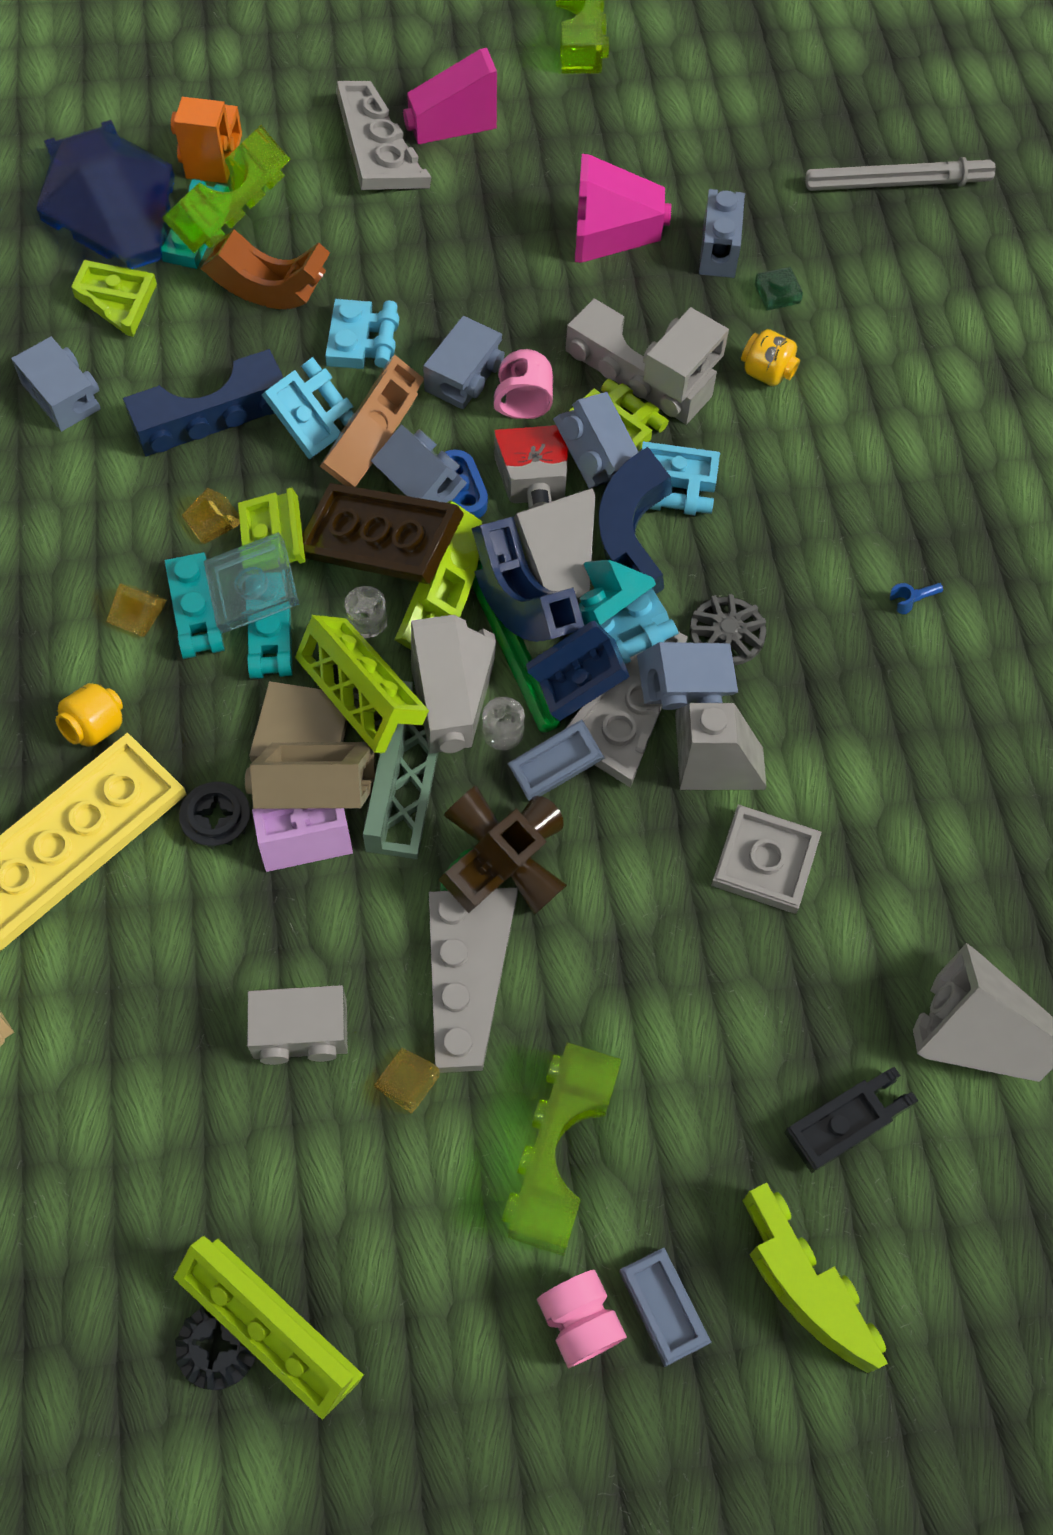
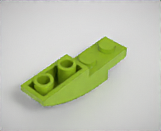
[394,500,482,650]
[742,1183,888,1373]

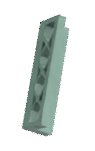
[363,681,438,859]

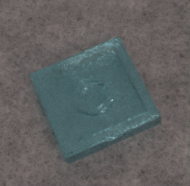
[204,532,299,633]

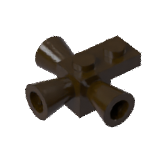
[438,786,567,915]

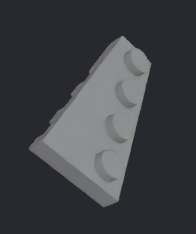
[336,81,431,190]
[566,631,688,788]
[429,888,518,1073]

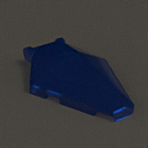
[36,120,175,269]

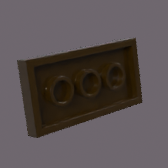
[302,483,464,584]

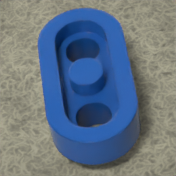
[445,450,488,519]

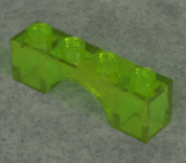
[555,0,609,74]
[162,125,291,253]
[502,1042,622,1256]

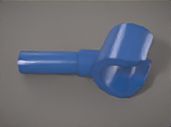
[890,583,943,614]

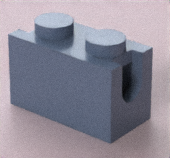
[699,189,745,278]
[423,316,505,409]
[11,336,101,432]
[553,392,639,489]
[371,424,467,503]
[637,642,738,710]

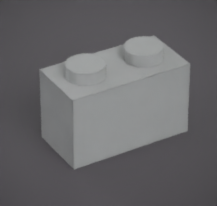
[643,307,729,403]
[247,985,348,1065]

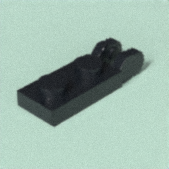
[784,1067,918,1174]

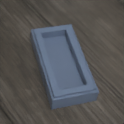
[507,719,605,801]
[619,1248,711,1367]

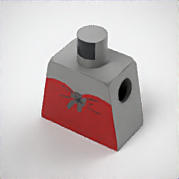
[494,425,568,509]

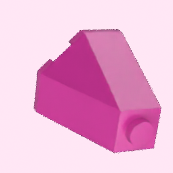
[403,48,497,144]
[575,154,671,263]

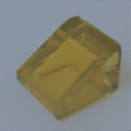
[182,488,240,544]
[106,583,167,637]
[374,1048,440,1114]

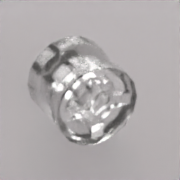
[344,586,388,638]
[482,697,525,750]

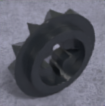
[179,782,251,850]
[175,1306,256,1390]

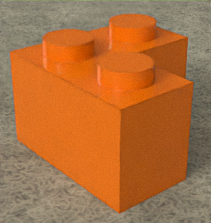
[171,97,242,184]

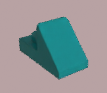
[578,560,656,626]

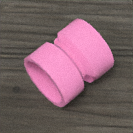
[537,1270,627,1368]

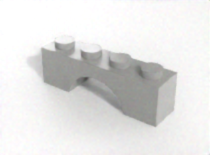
[566,298,717,425]

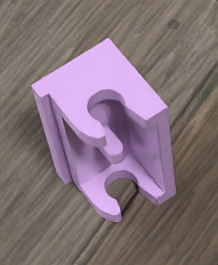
[252,808,353,872]

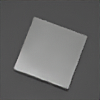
[711,804,822,914]

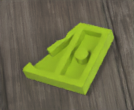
[71,260,157,337]

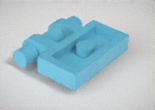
[325,299,400,369]
[262,357,354,459]
[642,441,720,516]
[600,588,679,664]

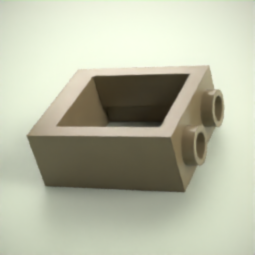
[245,742,376,809]

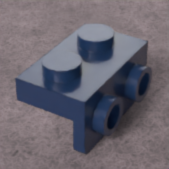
[526,621,630,721]

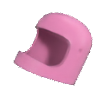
[494,349,553,419]

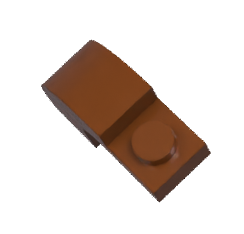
[200,229,330,309]

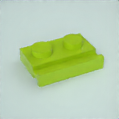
[238,488,305,576]

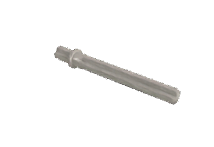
[805,157,995,191]

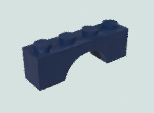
[123,349,284,457]

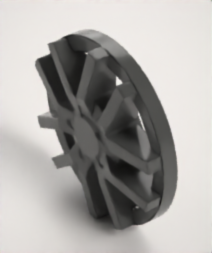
[689,594,767,665]

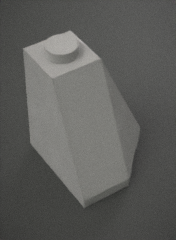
[514,488,595,604]
[411,615,496,753]
[675,703,766,790]
[913,943,1053,1082]

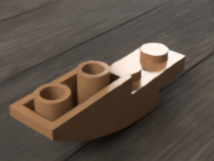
[320,354,424,487]

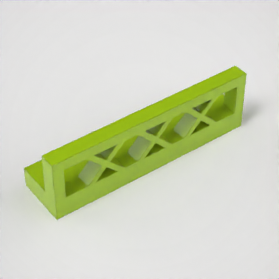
[295,615,429,753]
[173,1236,364,1420]

